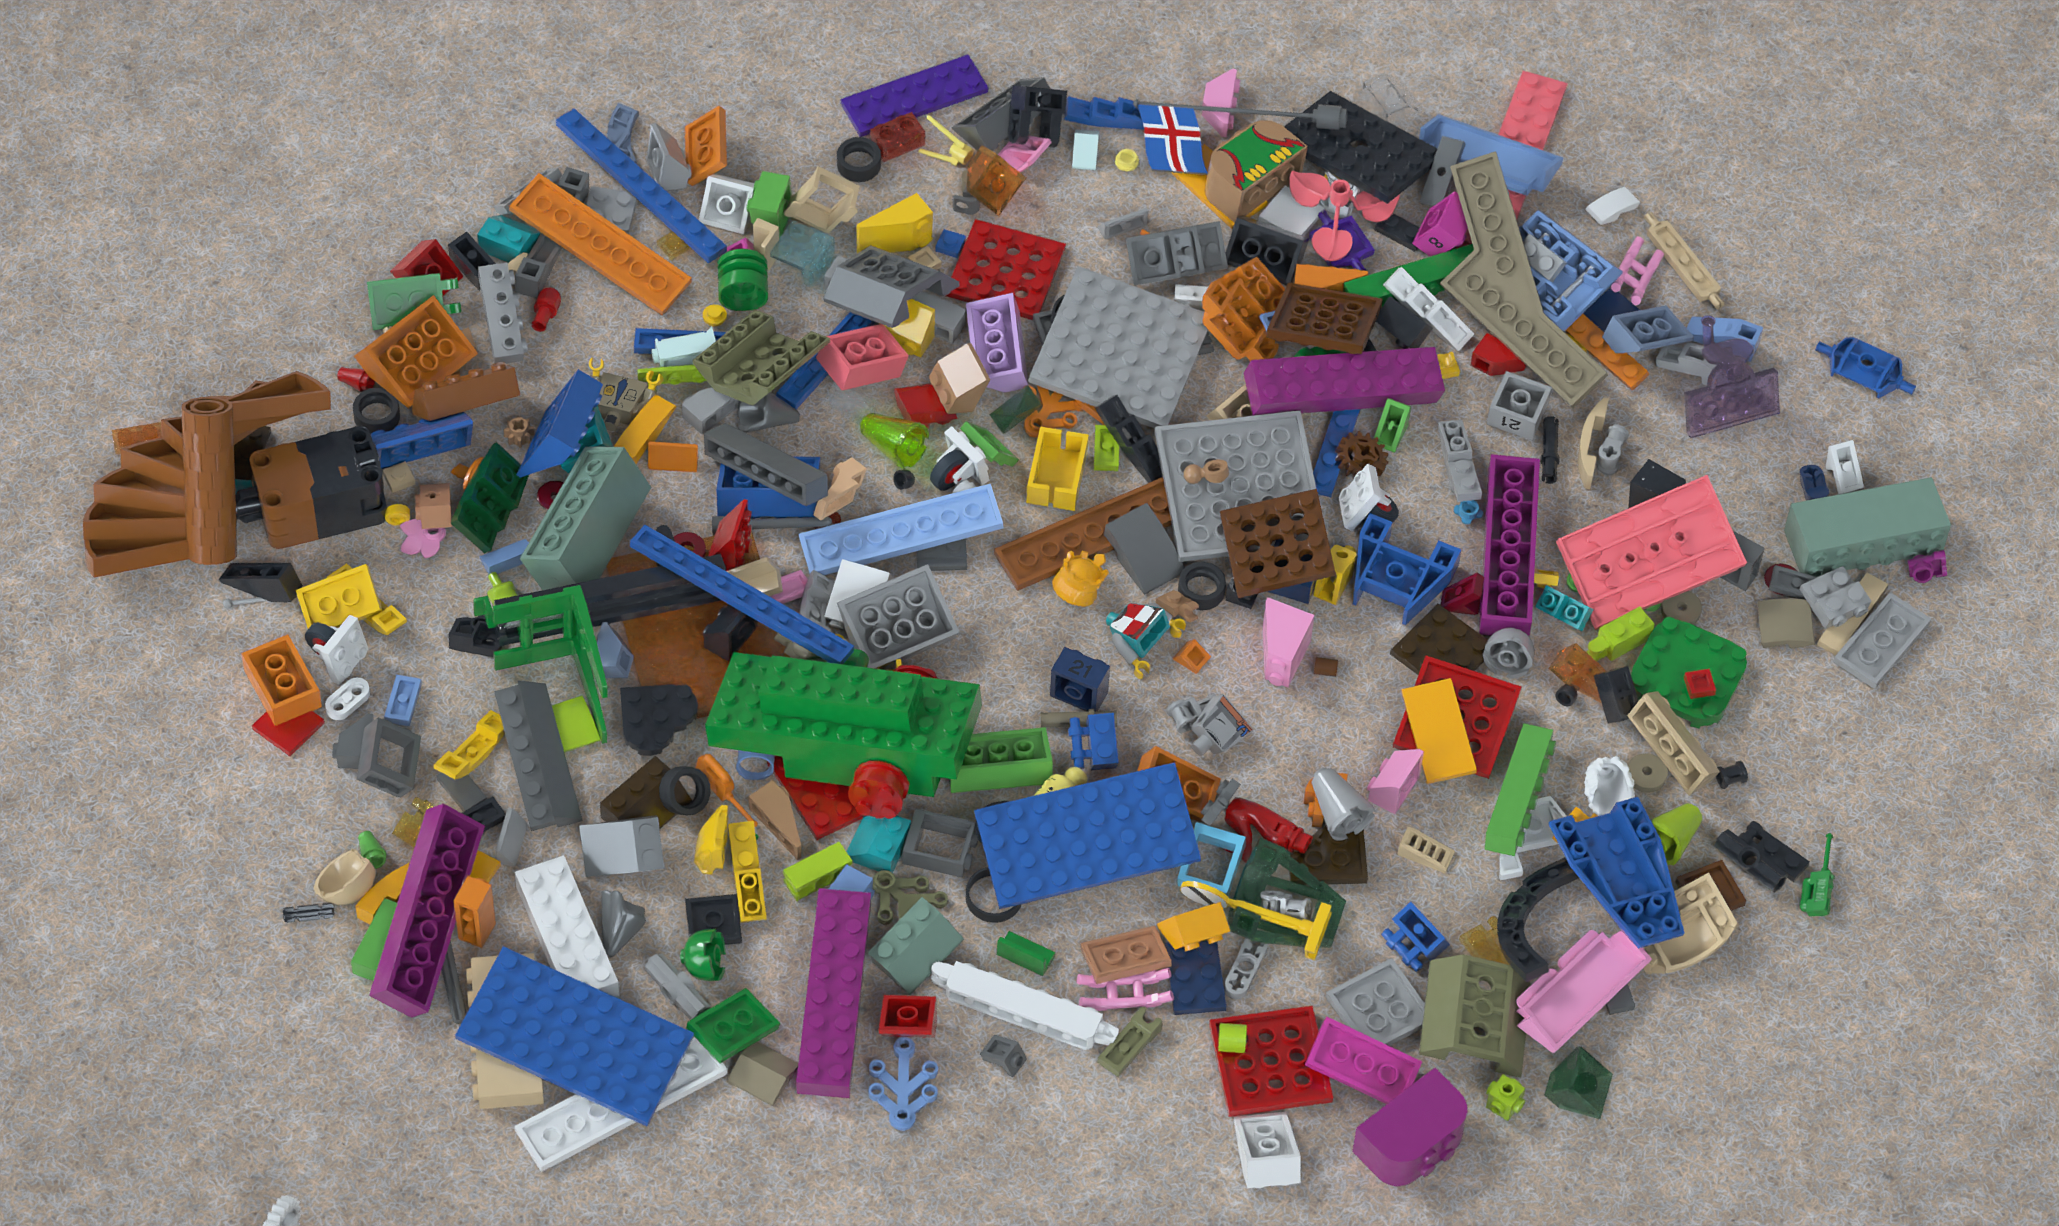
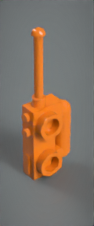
[695,754,758,827]

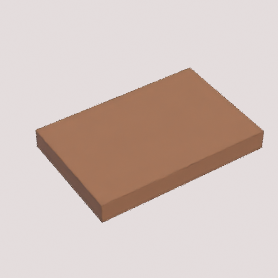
[1081,926,1171,984]

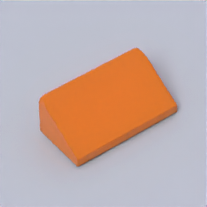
[648,441,699,472]

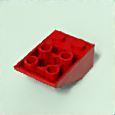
[708,499,752,571]

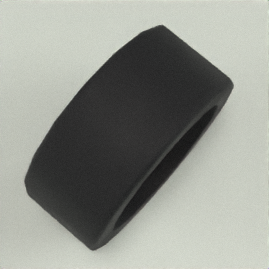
[837,137,881,182]
[353,388,400,434]
[1178,562,1226,611]
[659,766,711,816]

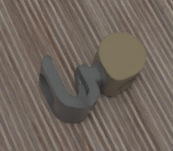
[952,168,982,215]

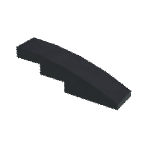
[1095,394,1163,483]

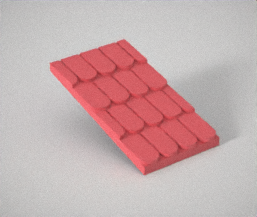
[1556,475,1747,630]

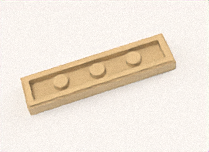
[1817,573,1888,655]

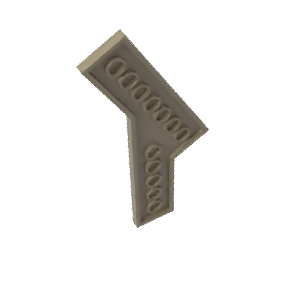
[1440,151,1608,409]

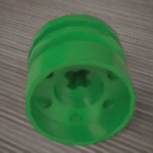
[718,249,768,311]

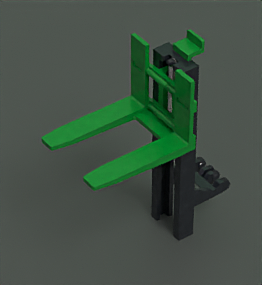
[473,525,726,744]

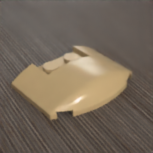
[1643,873,1738,974]

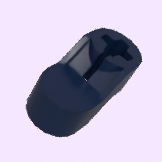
[1800,465,1830,501]

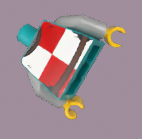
[1106,603,1186,679]

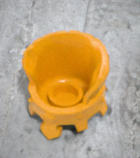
[1052,551,1109,607]

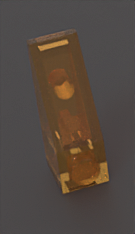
[1548,643,1607,703]

